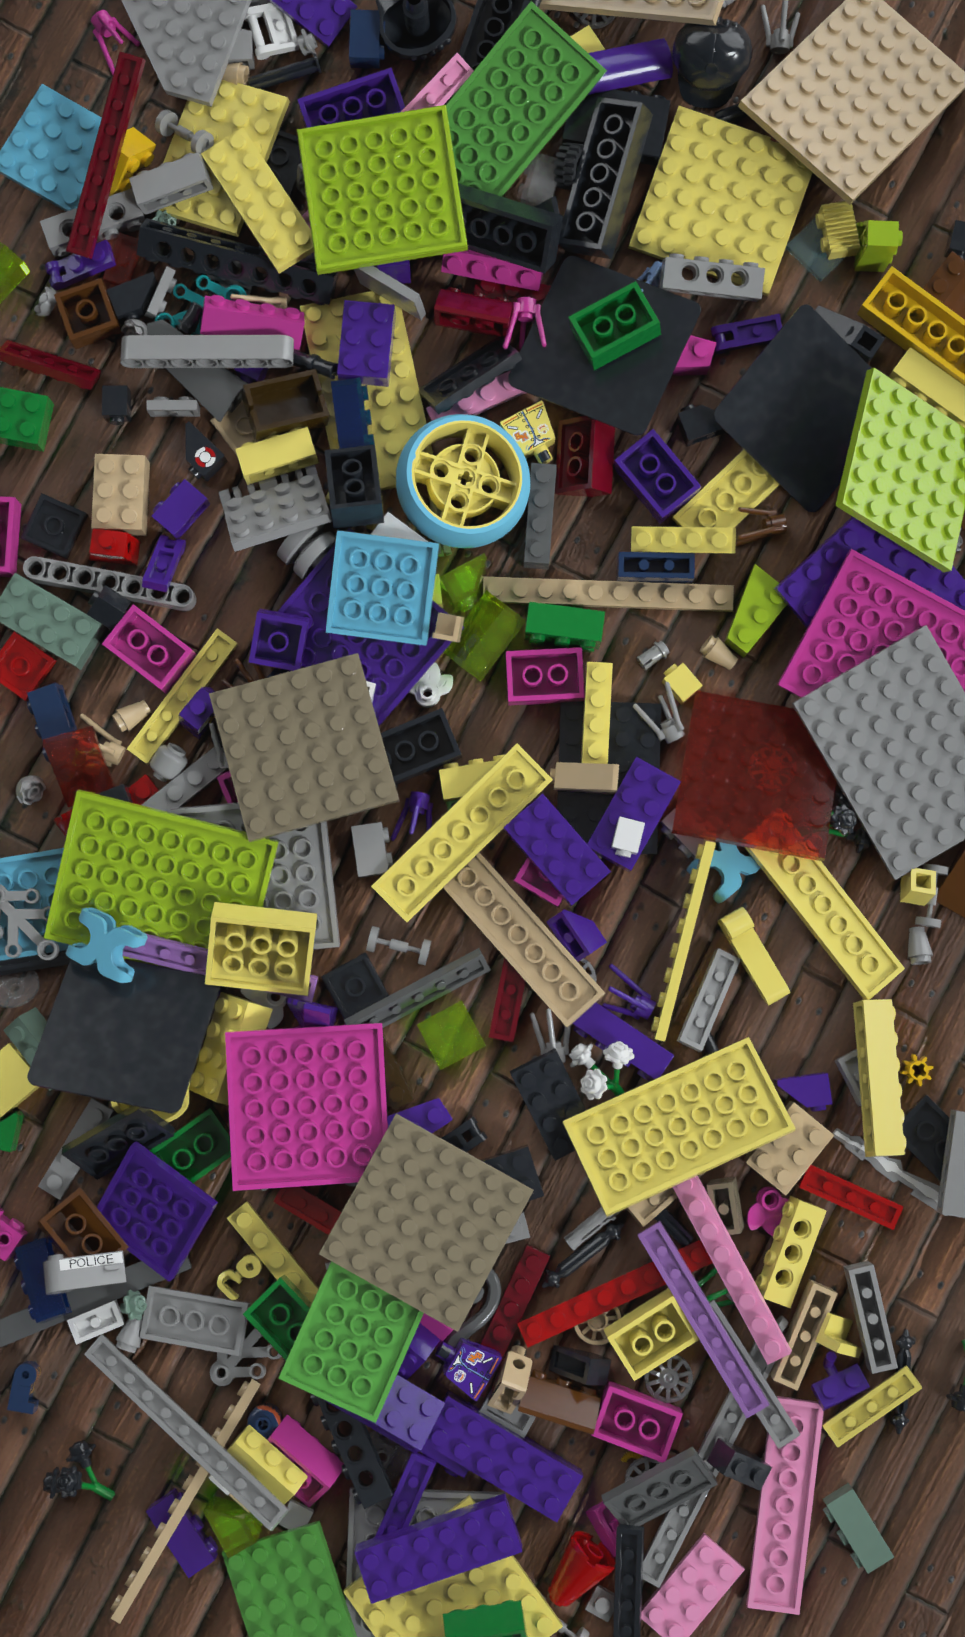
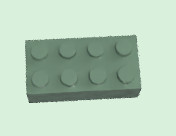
[0,573,106,670]

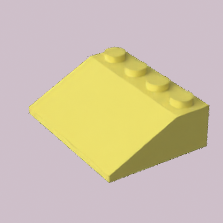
[205,902,317,996]

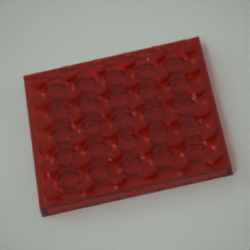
[671,691,836,862]

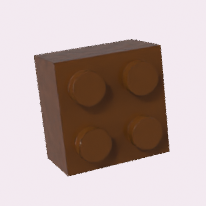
[54,278,122,349]

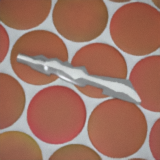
[832,1128,948,1216]

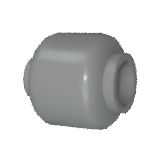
[150,743,188,782]

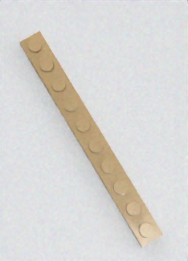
[483,577,734,612]
[110,1378,261,1624]

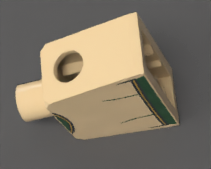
[487,1345,533,1414]

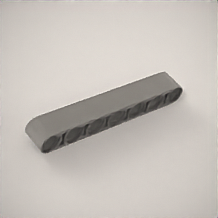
[120,335,294,368]
[23,556,197,611]

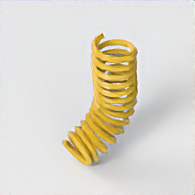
[621,1451,643,1462]

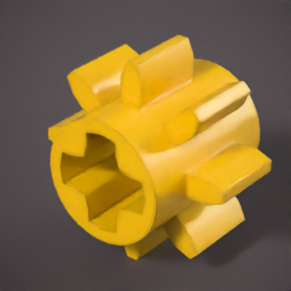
[900,1054,933,1086]

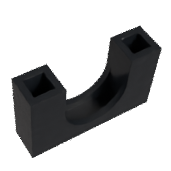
[562,89,671,166]

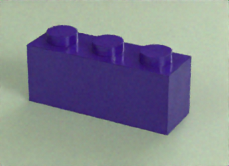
[146,1488,218,1578]

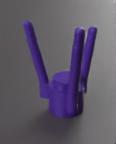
[390,791,433,841]
[602,964,656,1020]

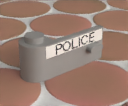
[43,1251,126,1295]

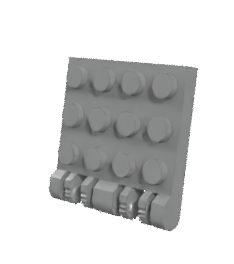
[219,465,332,552]

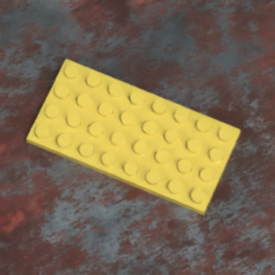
[300,291,438,490]
[563,1037,796,1217]

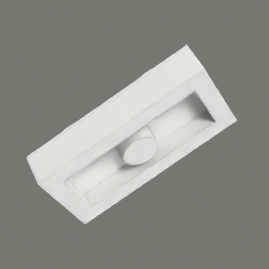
[67,1299,126,1345]

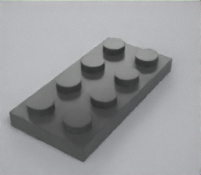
[601,1447,718,1526]

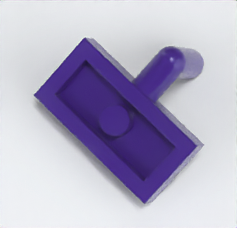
[811,1351,870,1411]

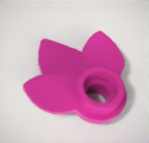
[747,1187,789,1237]

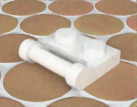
[244,3,299,60]

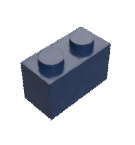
[349,9,385,69]

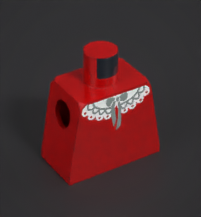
[89,529,141,566]

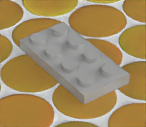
[139,1286,250,1356]

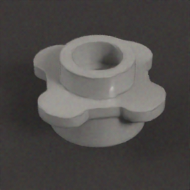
[297,29,318,57]

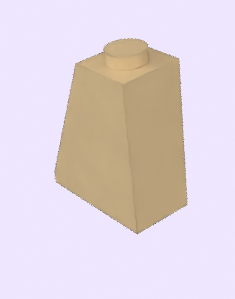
[550,762,619,795]

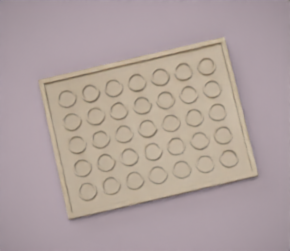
[738,0,965,205]

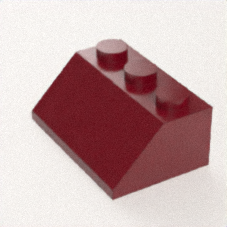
[434,287,513,339]
[555,416,615,497]

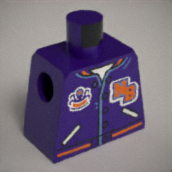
[435,1338,502,1402]

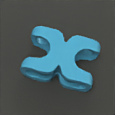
[686,820,760,904]
[66,908,148,983]

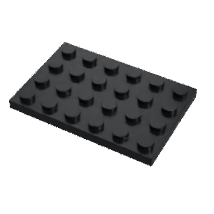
[557,701,661,855]

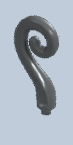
[439,1269,501,1371]

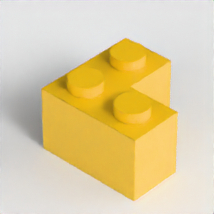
[109,127,156,196]

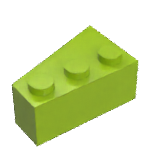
[855,220,903,272]
[724,564,787,658]

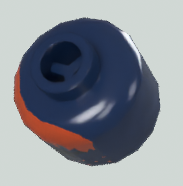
[247,1402,283,1439]

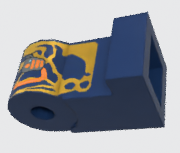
[7,1361,41,1414]

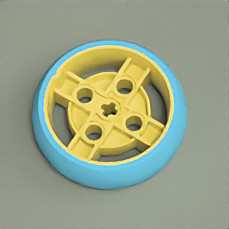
[396,414,530,548]

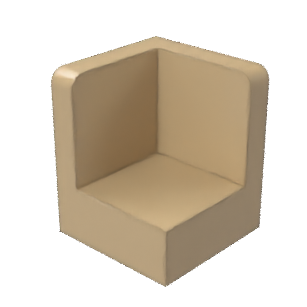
[432,612,464,642]

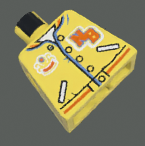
[500,400,555,464]

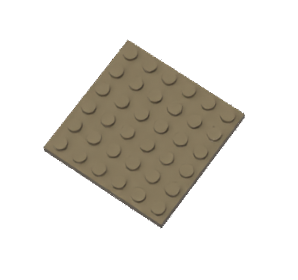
[209,653,399,842]
[319,1114,534,1332]

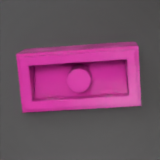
[586,1501,620,1557]

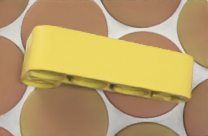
[718,907,790,1006]

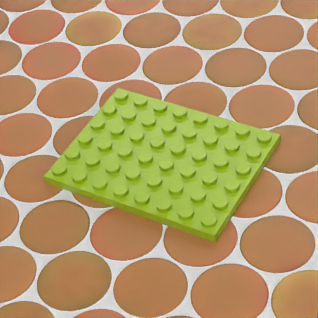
[44,790,279,970]

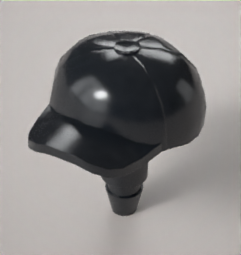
[376,0,457,62]
[673,17,752,109]

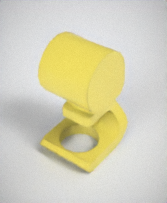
[217,1253,263,1300]

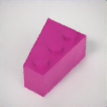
[672,335,716,376]

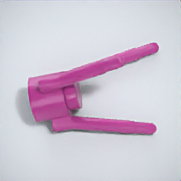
[91,10,140,75]
[503,297,547,350]

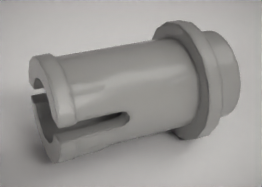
[636,641,670,671]

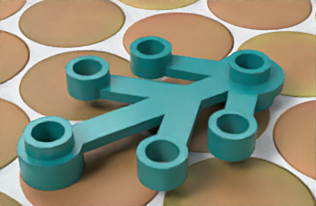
[155,275,247,335]

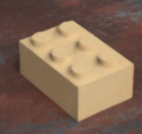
[91,454,150,536]
[742,1101,834,1195]

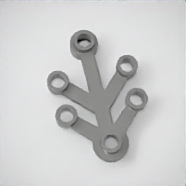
[0,884,59,960]
[210,1328,282,1386]

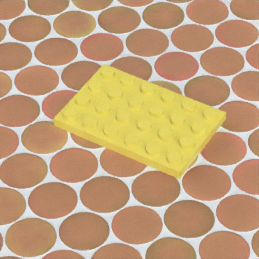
[154,80,290,237]

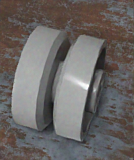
[277,524,336,580]

